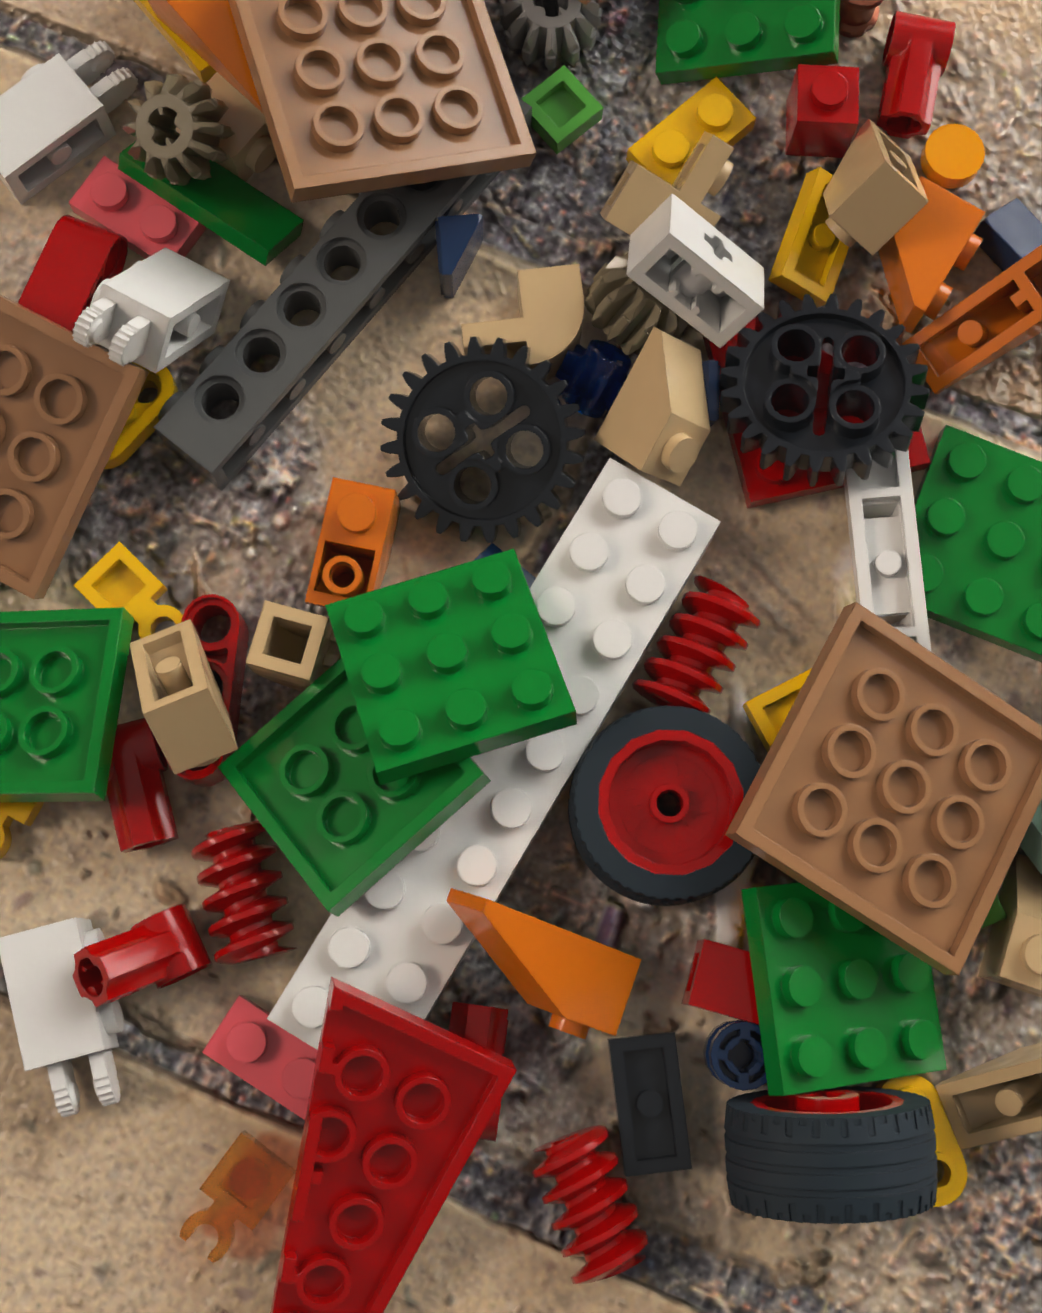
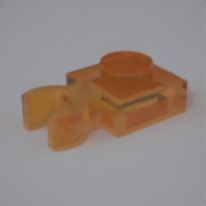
[179,1130,296,1263]

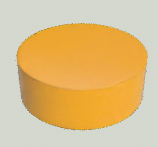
[920,124,985,189]

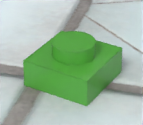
[521,65,603,154]

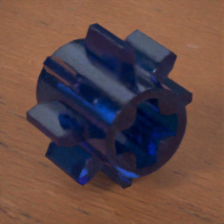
[555,340,631,418]

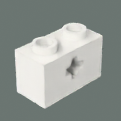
[626,193,764,348]

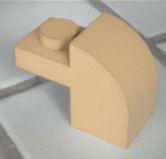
[600,131,734,235]
[461,264,584,381]
[246,600,341,692]

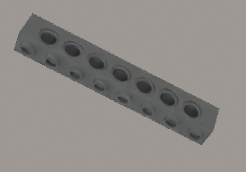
[154,96,532,491]

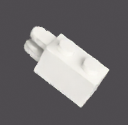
[0,40,138,205]
[72,247,230,374]
[0,917,124,1118]

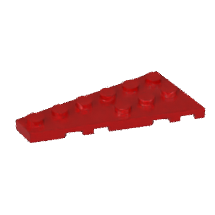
[270,976,517,1313]

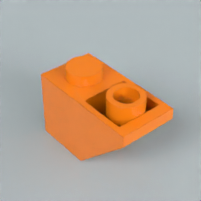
[878,176,985,334]
[305,477,401,608]

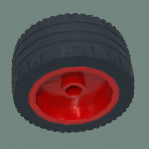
[568,706,760,906]
[724,1086,938,1224]

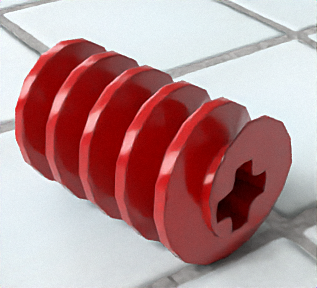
[632,575,761,714]
[191,821,297,965]
[532,1125,648,1284]

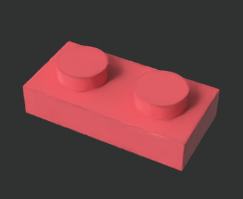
[68,156,206,259]
[202,995,318,1120]

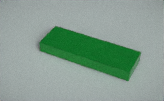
[118,142,304,266]

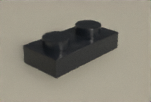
[607,1031,692,1177]

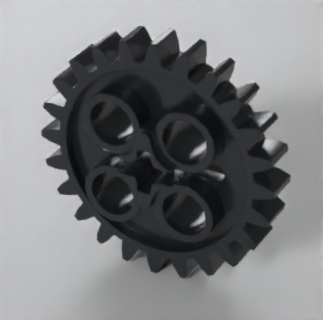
[720,294,930,487]
[380,336,586,543]

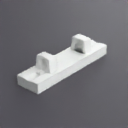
[844,449,931,651]

